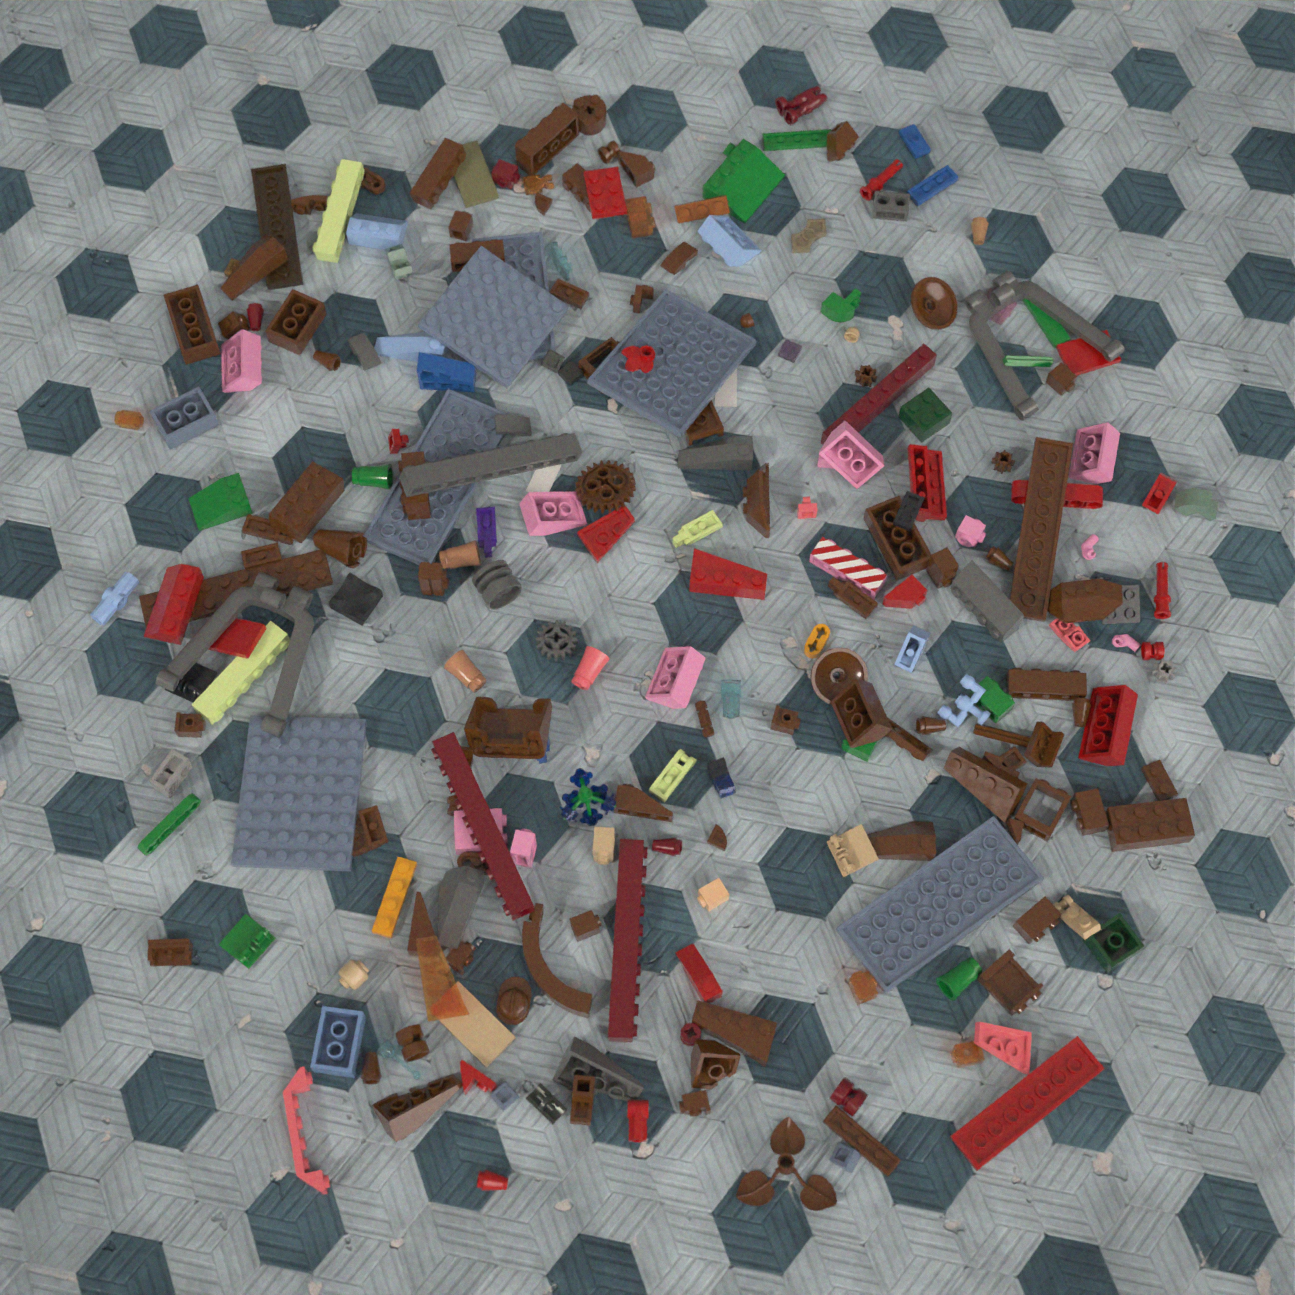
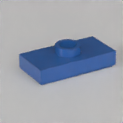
[899,124,931,159]

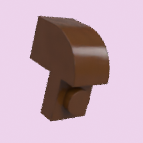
[570,1075,595,1126]

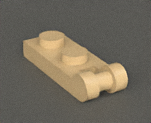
[1053,895,1101,940]

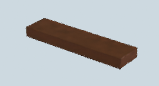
[823,1105,901,1178]

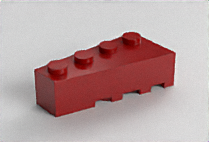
[689,548,767,600]

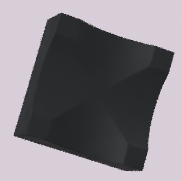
[329,572,383,626]

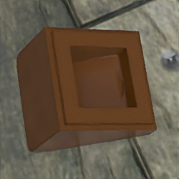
[1006,818,1024,845]

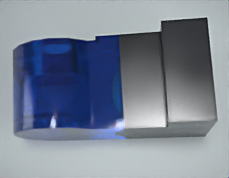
[707,757,736,799]

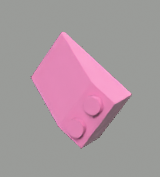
[519,491,587,536]

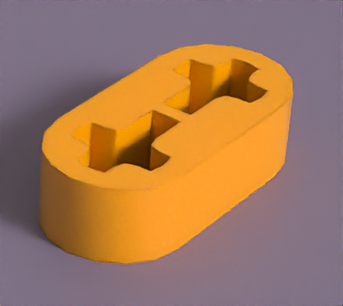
[804,624,830,659]

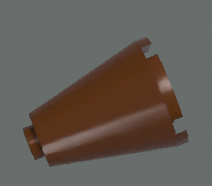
[313,529,367,568]

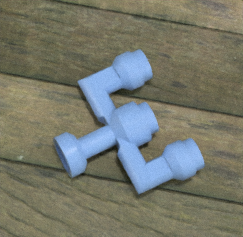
[937,674,991,727]

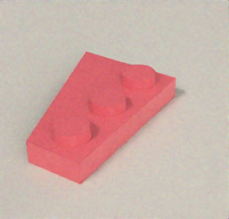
[974,1022,1032,1074]

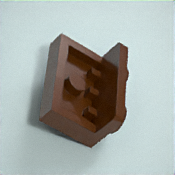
[1024,722,1064,768]

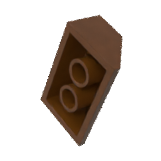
[830,678,892,748]

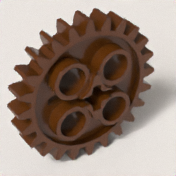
[575,460,636,514]

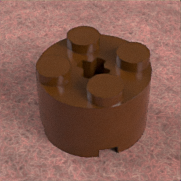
[572,94,607,136]

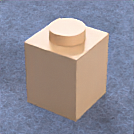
[697,878,730,912]

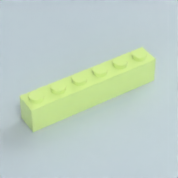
[313,159,365,263]
[191,621,290,725]

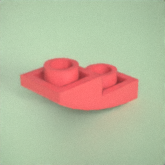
[1049,619,1090,652]

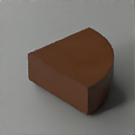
[535,192,553,215]
[707,824,727,851]

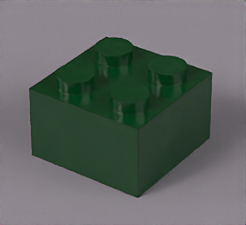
[898,387,952,443]
[1083,913,1145,973]

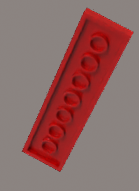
[950,1036,1105,1171]

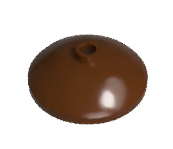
[911,277,958,330]
[810,647,868,705]

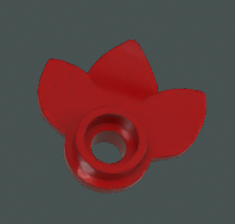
[621,345,655,373]

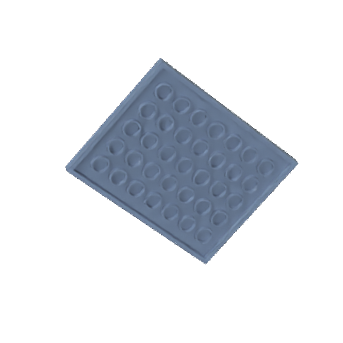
[587,289,757,438]
[231,715,367,871]

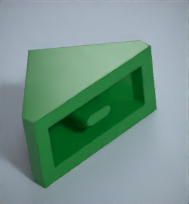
[841,739,878,762]

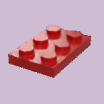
[584,166,627,219]

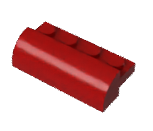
[907,444,947,522]

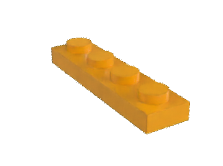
[372,857,417,938]

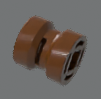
[597,140,621,164]

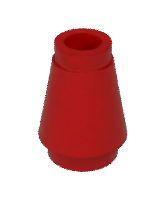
[476,1169,508,1191]

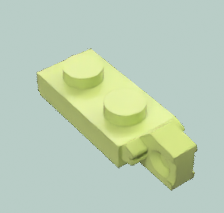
[672,510,723,548]

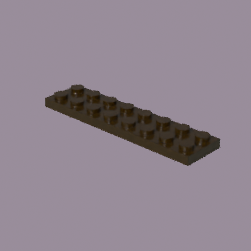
[251,164,303,290]

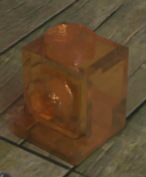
[951,1041,985,1068]

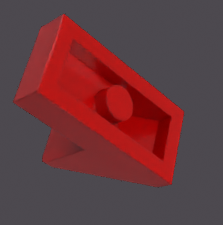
[1142,473,1178,514]
[460,1060,497,1095]

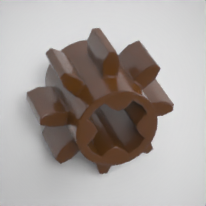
[854,365,877,388]
[991,450,1015,474]

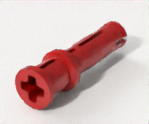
[859,159,903,201]
[1154,562,1171,619]

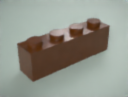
[410,138,466,209]
[1006,668,1087,701]

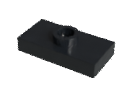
[893,491,925,531]

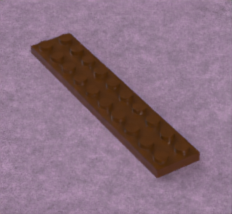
[1009,437,1073,622]
[139,550,333,627]

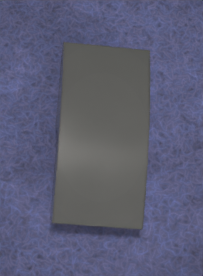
[347,333,382,371]
[494,414,532,437]

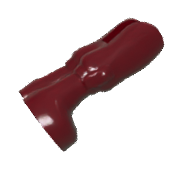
[775,86,828,125]

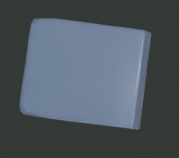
[829,1142,861,1173]

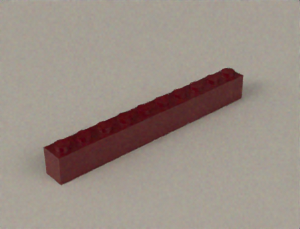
[431,732,535,921]
[608,839,648,1043]

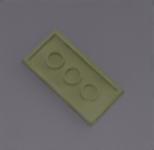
[453,140,499,208]

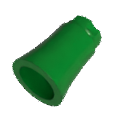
[352,464,393,490]
[936,957,983,1001]

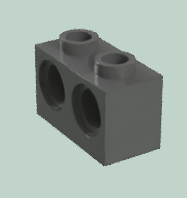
[872,191,910,222]

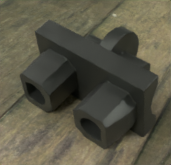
[526,1083,567,1125]

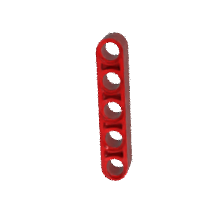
[1011,480,1103,509]

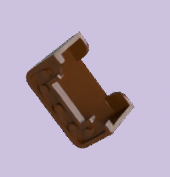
[464,697,552,759]

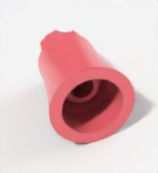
[571,646,610,690]

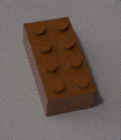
[515,103,579,177]
[163,284,221,365]
[268,461,345,544]
[863,496,931,581]
[1105,798,1195,852]

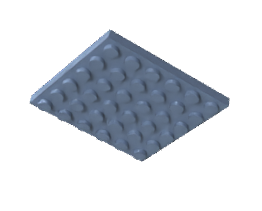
[418,246,569,389]

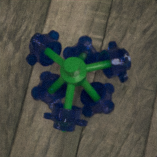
[560,768,616,826]

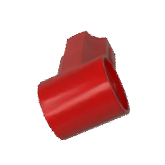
[627,1100,649,1142]

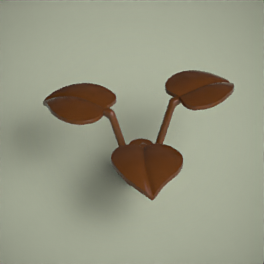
[736,1117,837,1211]

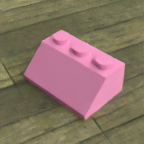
[221,329,262,393]
[819,421,884,489]
[1069,422,1120,484]
[645,646,706,709]

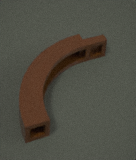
[522,903,593,1018]

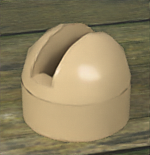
[844,327,860,343]

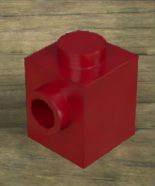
[492,159,520,190]

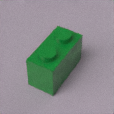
[969,676,1015,724]

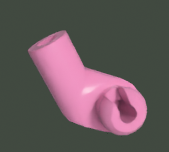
[1081,534,1099,560]
[1112,634,1141,652]

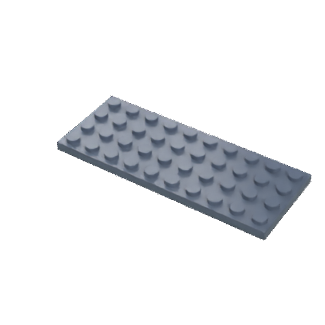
[364,389,510,565]
[836,816,1044,994]

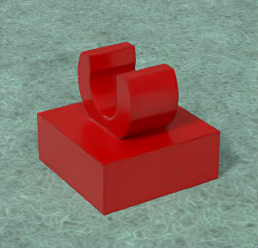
[388,429,409,454]

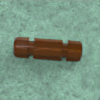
[695,700,714,738]

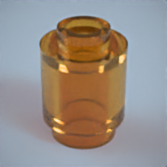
[115,409,144,430]

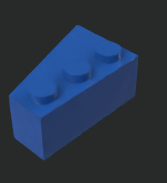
[417,352,476,392]

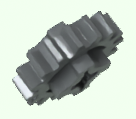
[536,620,577,662]

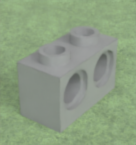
[149,749,193,798]

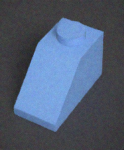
[894,625,931,673]

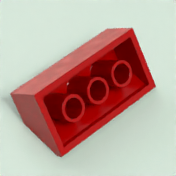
[144,564,204,645]
[1078,685,1138,766]

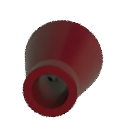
[246,303,264,331]
[652,837,682,857]

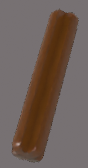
[973,723,1031,748]

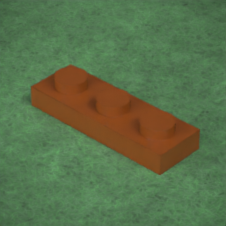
[674,195,730,224]

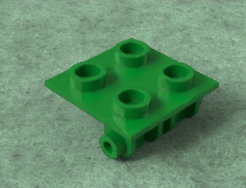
[218,914,276,969]

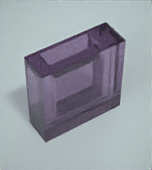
[778,339,802,363]

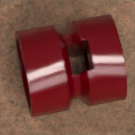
[829,1077,868,1117]

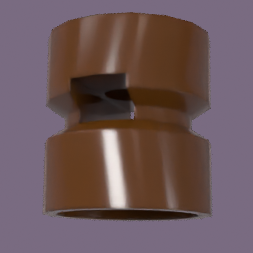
[395,1024,430,1062]

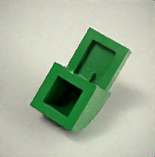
[820,288,861,323]

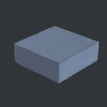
[489,1081,519,1111]

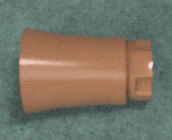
[439,540,481,569]
[444,650,487,693]

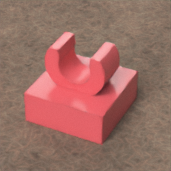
[797,496,818,519]

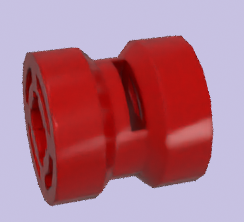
[1141,642,1165,660]

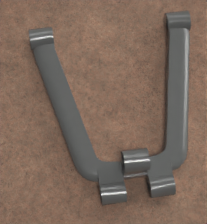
[964,270,1125,421]
[156,572,314,737]

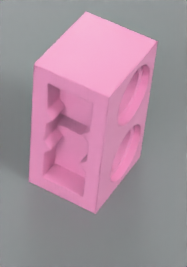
[510,829,537,868]

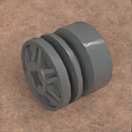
[472,560,522,610]

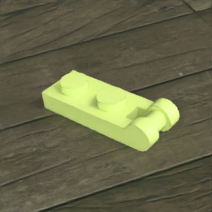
[649,749,697,802]

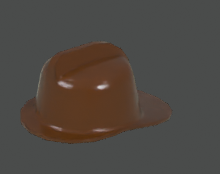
[497,977,532,1025]

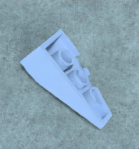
[374,332,448,362]

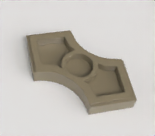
[791,219,826,253]

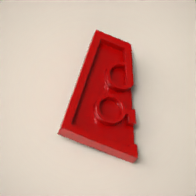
[577,505,635,563]

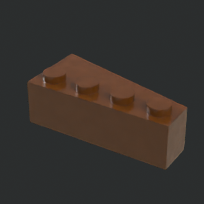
[944,746,1028,823]
[692,1000,777,1067]

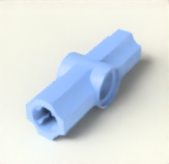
[90,572,139,626]

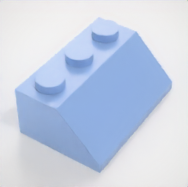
[346,213,408,250]
[697,215,761,267]

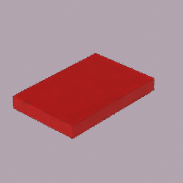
[1056,330,1121,376]
[208,618,267,659]

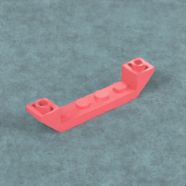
[283,1066,330,1195]

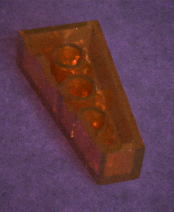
[415,935,469,1022]

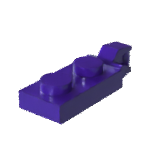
[476,507,497,558]

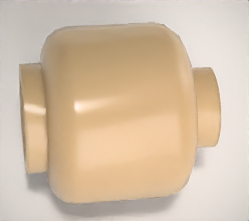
[338,959,369,990]

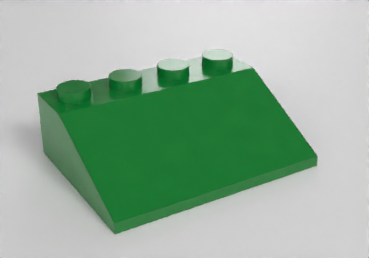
[702,139,785,224]

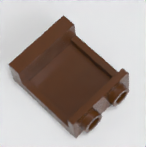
[978,949,1044,1016]

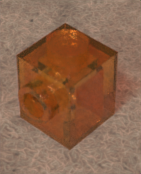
[848,971,878,1005]

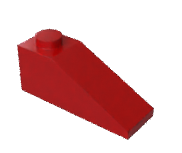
[675,944,723,1004]

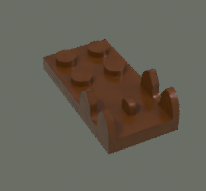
[685,400,724,446]

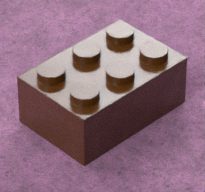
[265,289,327,356]
[398,451,431,520]

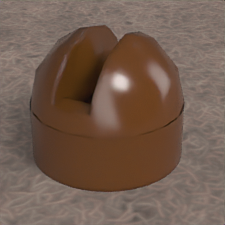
[740,313,755,328]

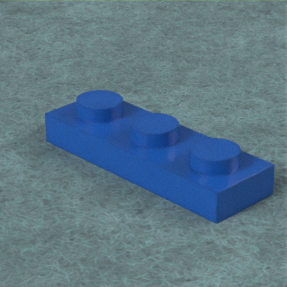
[907,165,959,207]

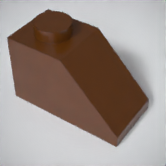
[618,151,655,188]

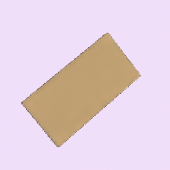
[429,981,516,1068]

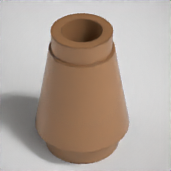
[971,217,988,245]

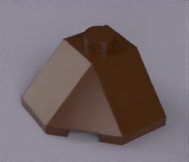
[691,1039,741,1089]

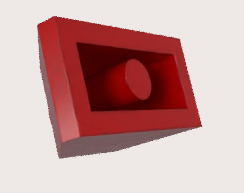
[882,574,928,609]

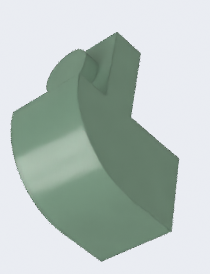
[385,244,413,280]
[1174,488,1218,521]

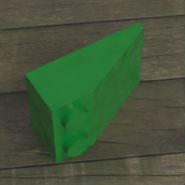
[189,473,253,531]

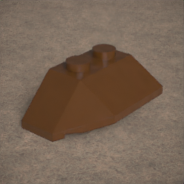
[743,463,770,538]
[1047,579,1123,623]

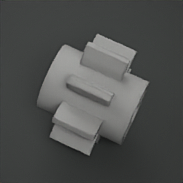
[1151,659,1177,684]

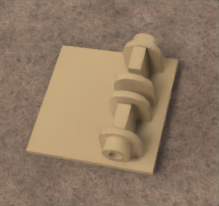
[827,824,879,877]

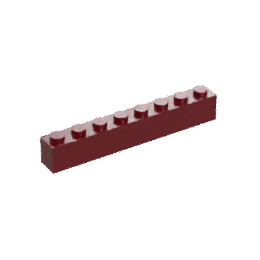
[821,343,937,445]

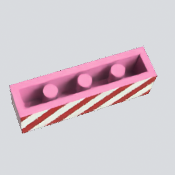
[809,537,887,600]

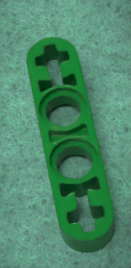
[137,793,201,856]

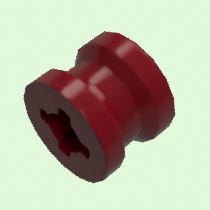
[680,1023,701,1047]

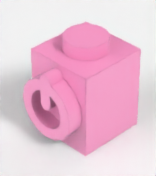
[955,515,987,548]

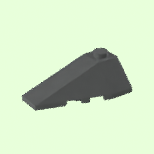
[552,1036,644,1101]

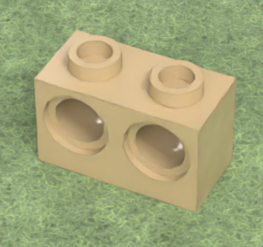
[593,827,615,865]

